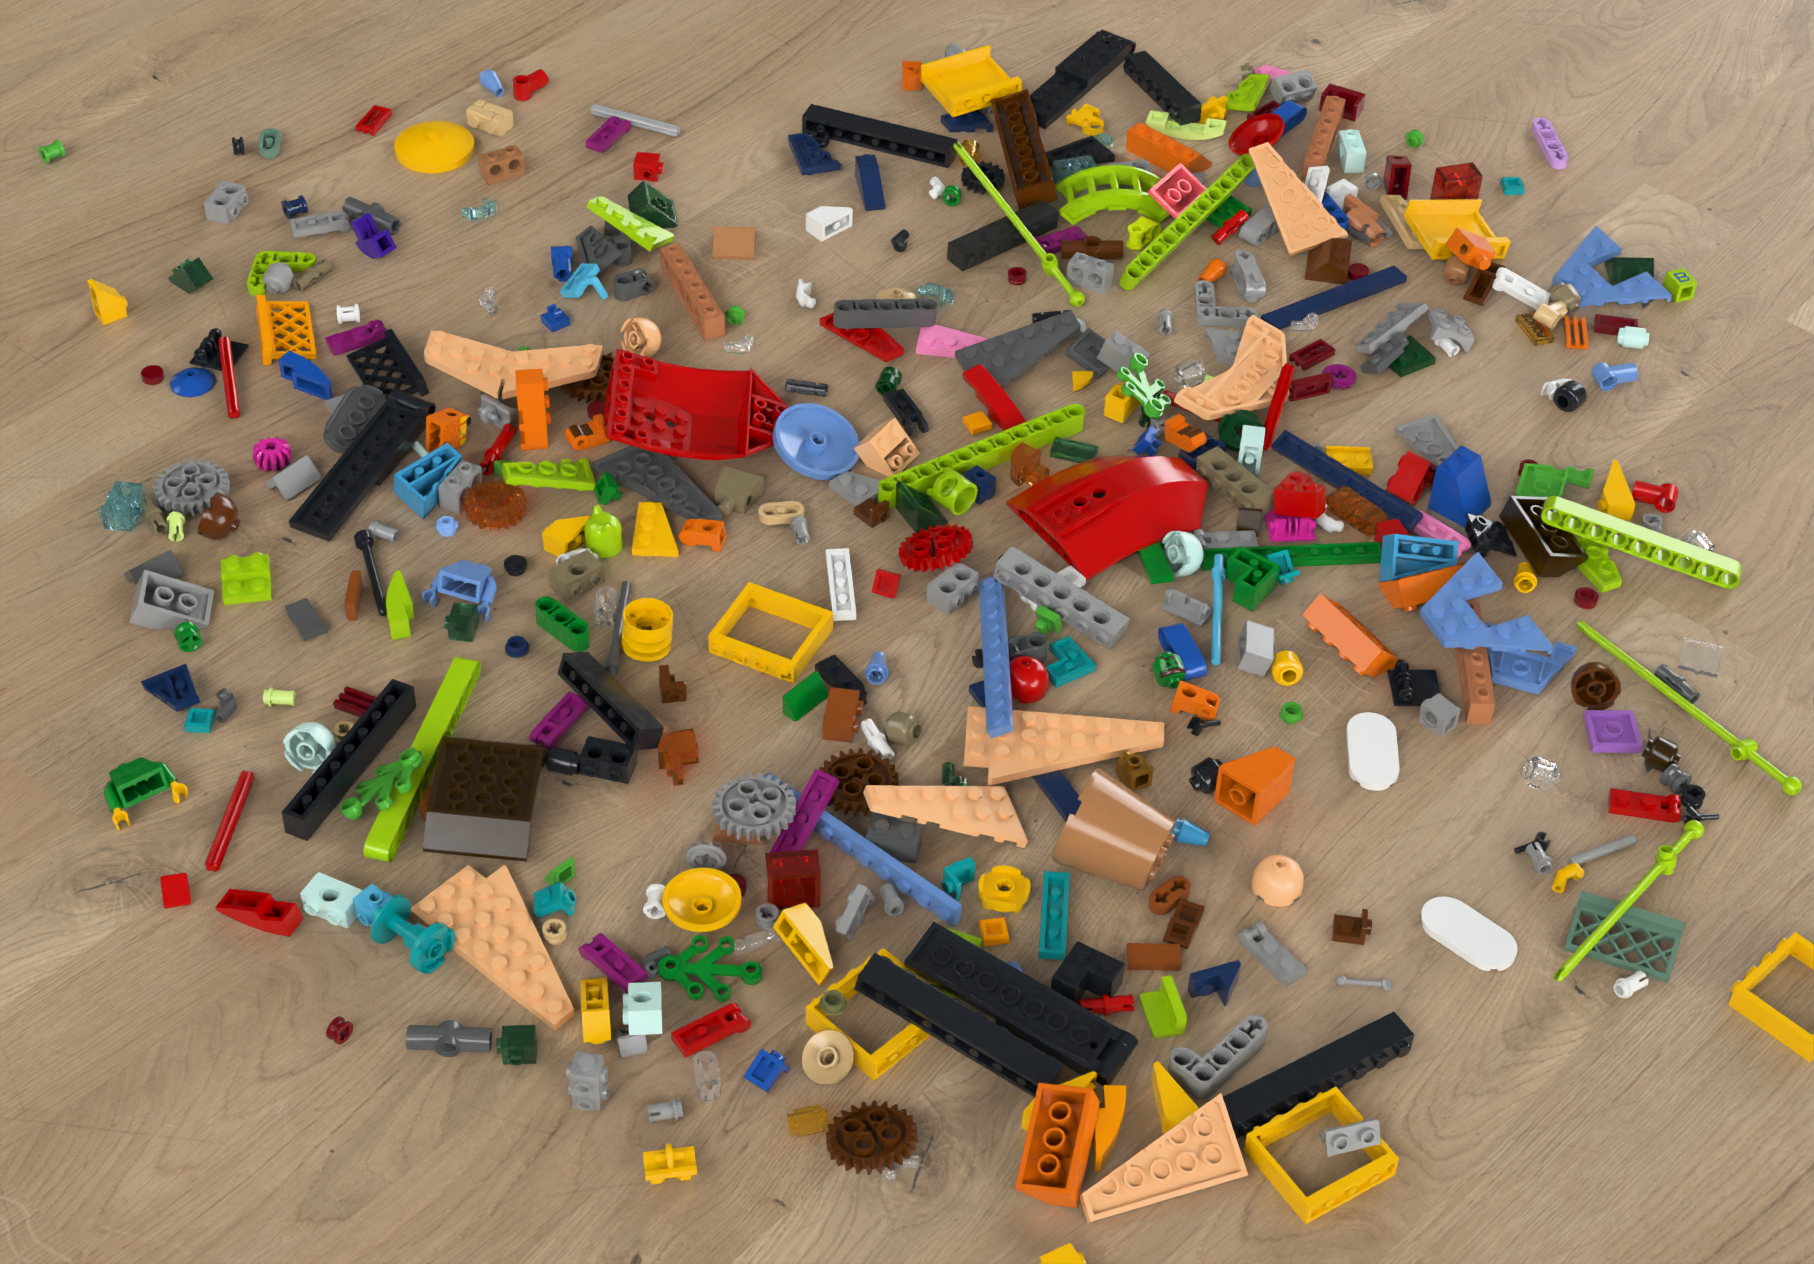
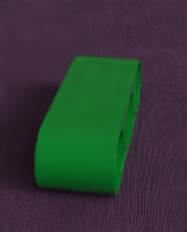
[535,596,590,652]

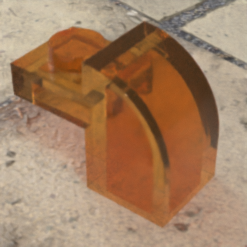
[1010,442,1050,487]
[658,728,698,786]

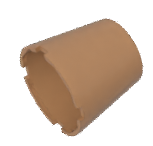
[1052,768,1176,891]

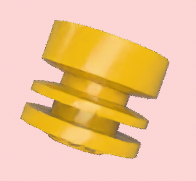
[622,598,673,662]

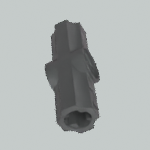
[342,197,401,235]
[406,1020,492,1057]

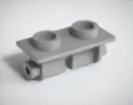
[1160,588,1213,627]
[1319,1118,1381,1157]

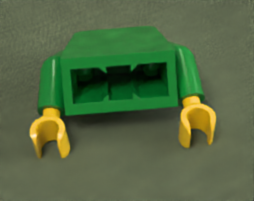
[103,757,188,830]

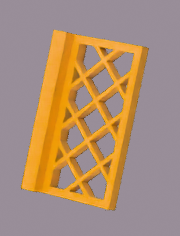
[256,295,316,365]

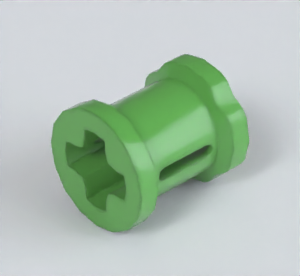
[38,139,66,163]

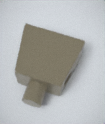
[714,466,764,516]

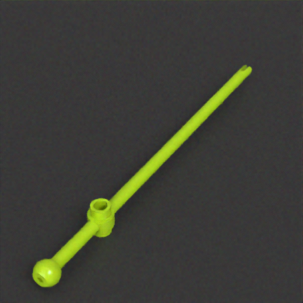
[953,142,1085,307]
[1576,620,1802,796]
[1553,820,1704,982]

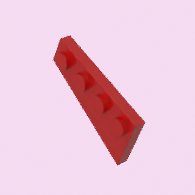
[820,313,904,362]

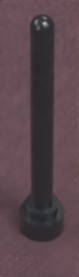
[354,530,387,616]

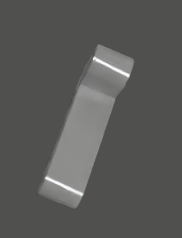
[1239,204,1279,247]
[1168,1015,1268,1099]

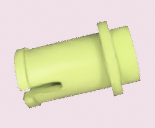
[166,511,185,542]
[263,687,296,707]

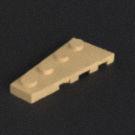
[1379,195,1425,250]

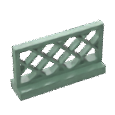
[1564,891,1685,983]

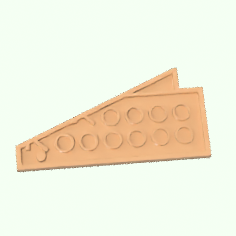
[410,865,575,1031]

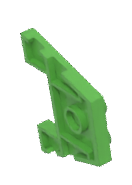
[1514,463,1594,535]

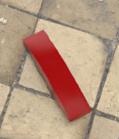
[962,363,1026,431]

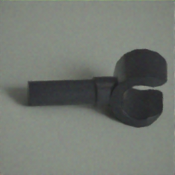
[972,649,983,668]
[1186,716,1221,736]
[1682,806,1719,823]
[1514,832,1551,854]

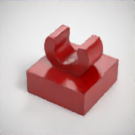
[871,568,901,599]

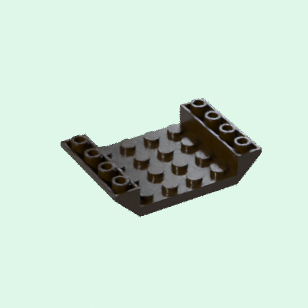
[423,736,547,862]

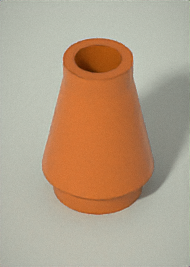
[1198,258,1227,283]

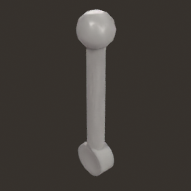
[1336,975,1392,991]

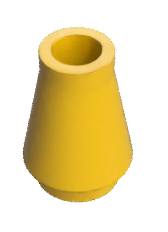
[1513,562,1537,593]

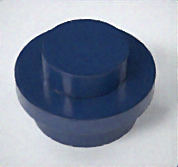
[505,636,529,658]

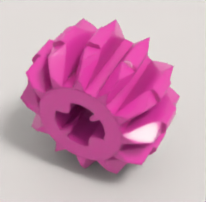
[252,436,292,473]

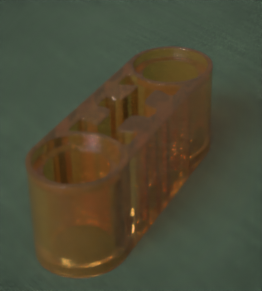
[1325,486,1389,537]

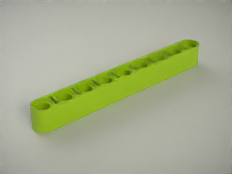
[1541,496,1742,589]

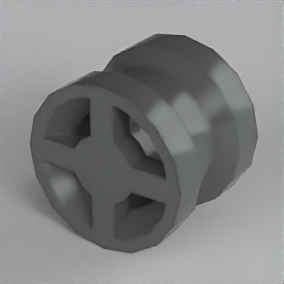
[1659,763,1692,795]

